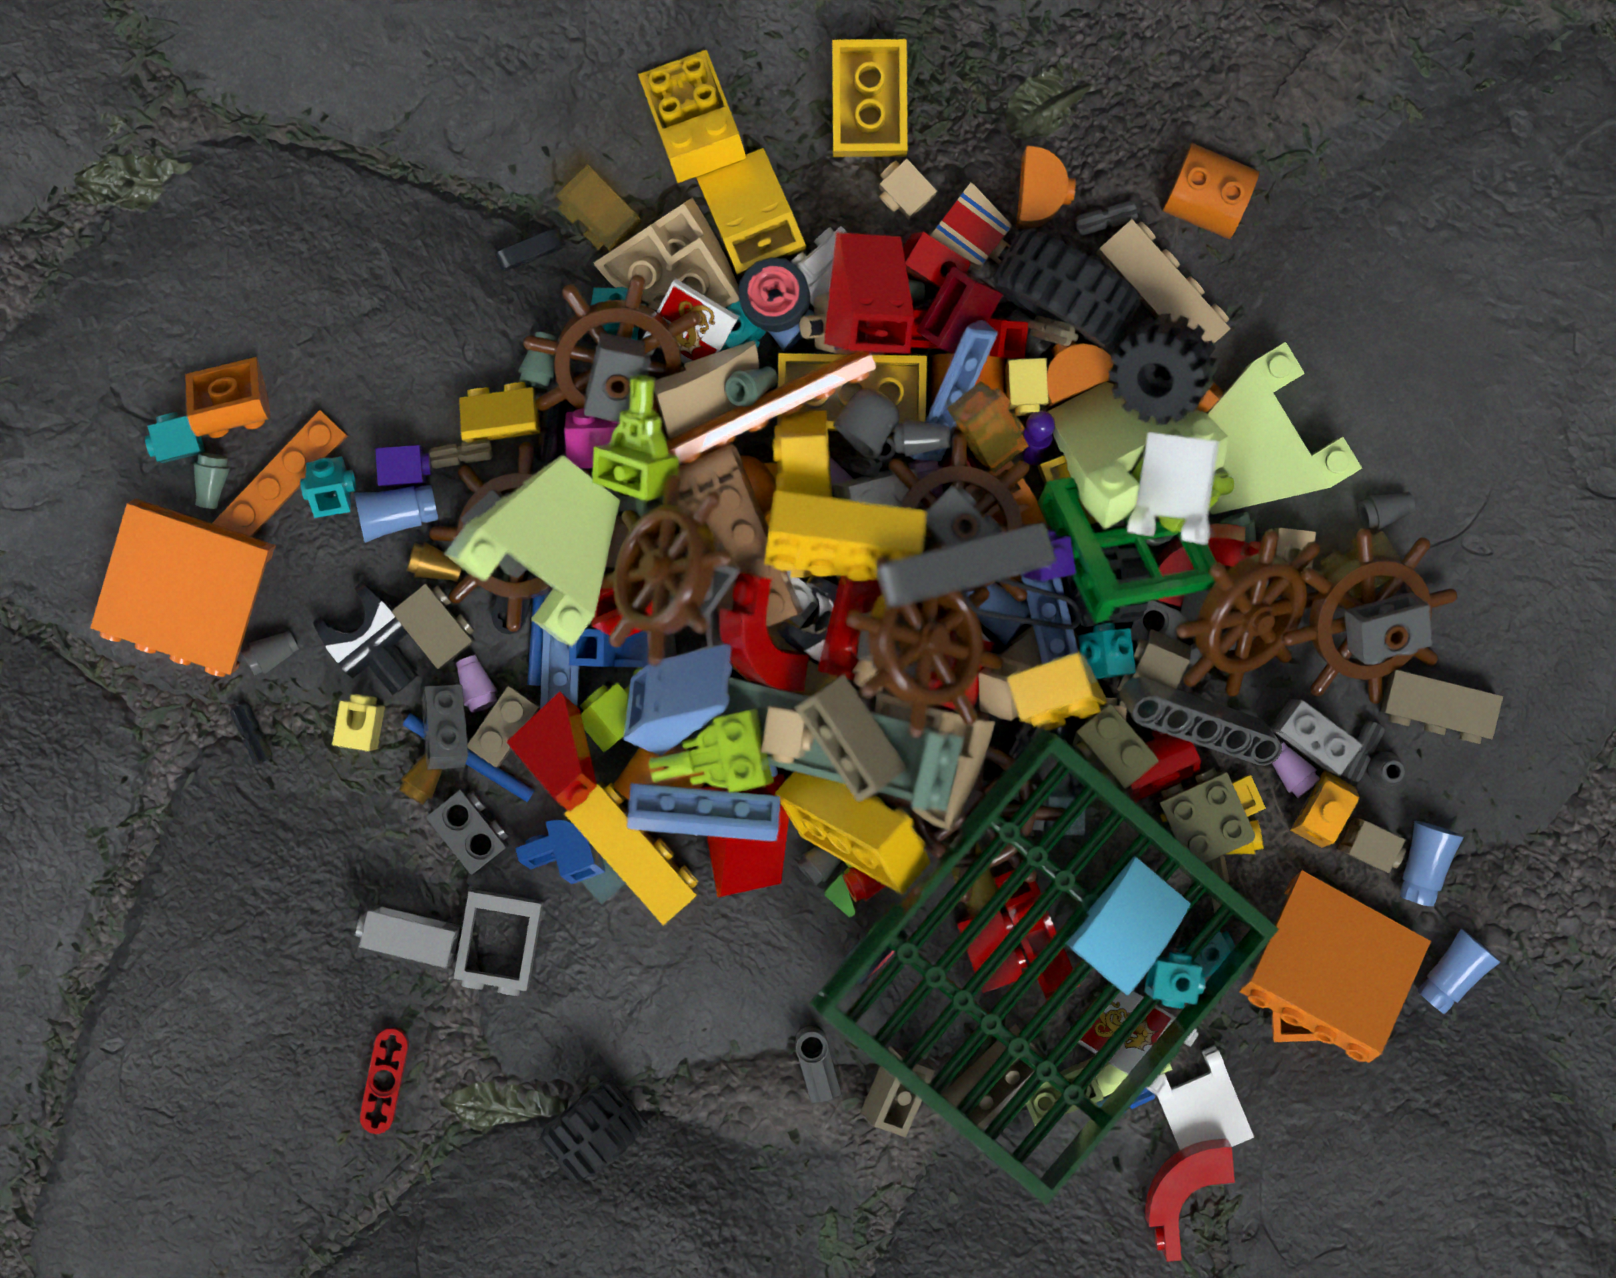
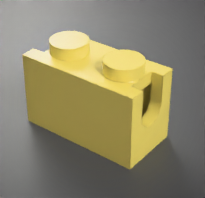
[332,694,385,751]

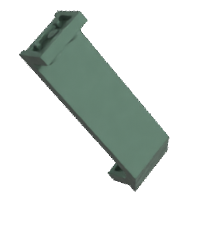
[691,675,963,811]

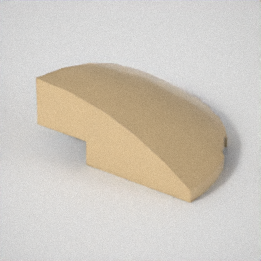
[594,198,740,310]
[654,340,759,465]
[875,693,995,831]

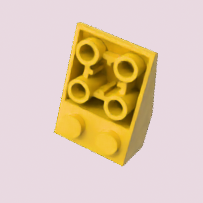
[638,49,747,183]
[696,148,806,278]
[1007,653,1108,731]

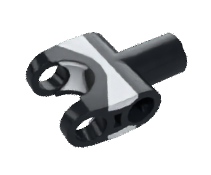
[778,575,839,665]
[313,582,418,696]

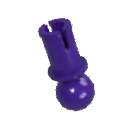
[1022,410,1055,465]

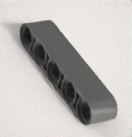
[876,524,1057,608]
[1120,677,1282,766]

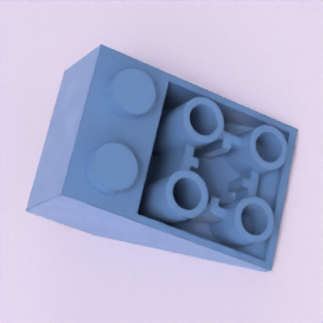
[624,644,732,756]

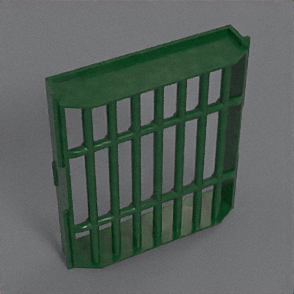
[809,727,1279,1206]

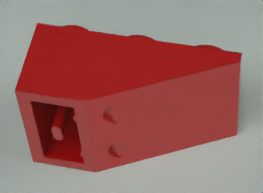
[824,232,914,353]
[701,773,789,897]

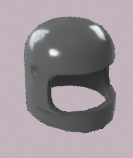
[833,389,900,459]

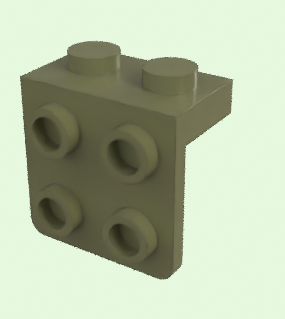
[1072,704,1159,795]
[1155,767,1255,863]

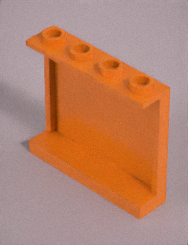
[90,498,276,677]
[1239,871,1431,1063]

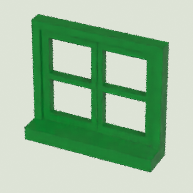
[1037,467,1217,623]

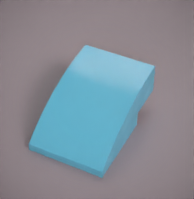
[1066,856,1191,995]

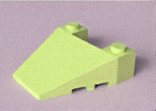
[1207,342,1362,515]
[1048,382,1229,529]
[445,455,620,646]

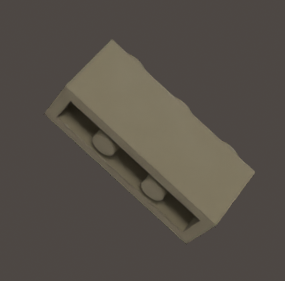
[1379,670,1503,744]
[795,675,907,802]
[942,1023,1046,1129]

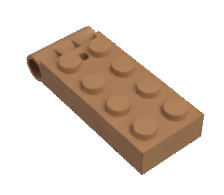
[678,444,803,627]

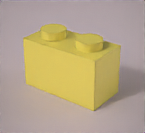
[1005,358,1048,416]

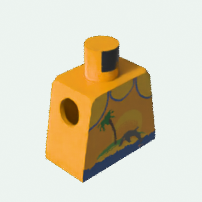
[1289,769,1359,848]

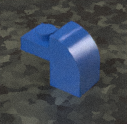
[569,629,649,668]
[515,820,605,884]

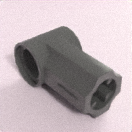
[795,1026,842,1103]

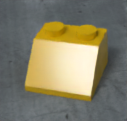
[459,382,541,443]

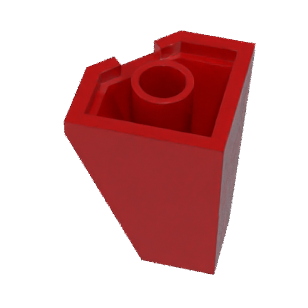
[506,691,597,812]

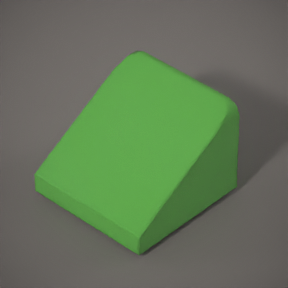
[824,871,856,917]

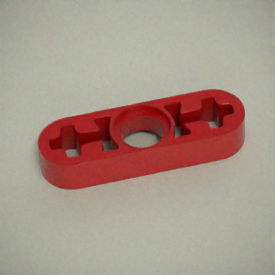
[360,1027,409,1134]

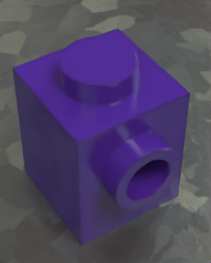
[375,445,432,487]
[1023,530,1076,581]

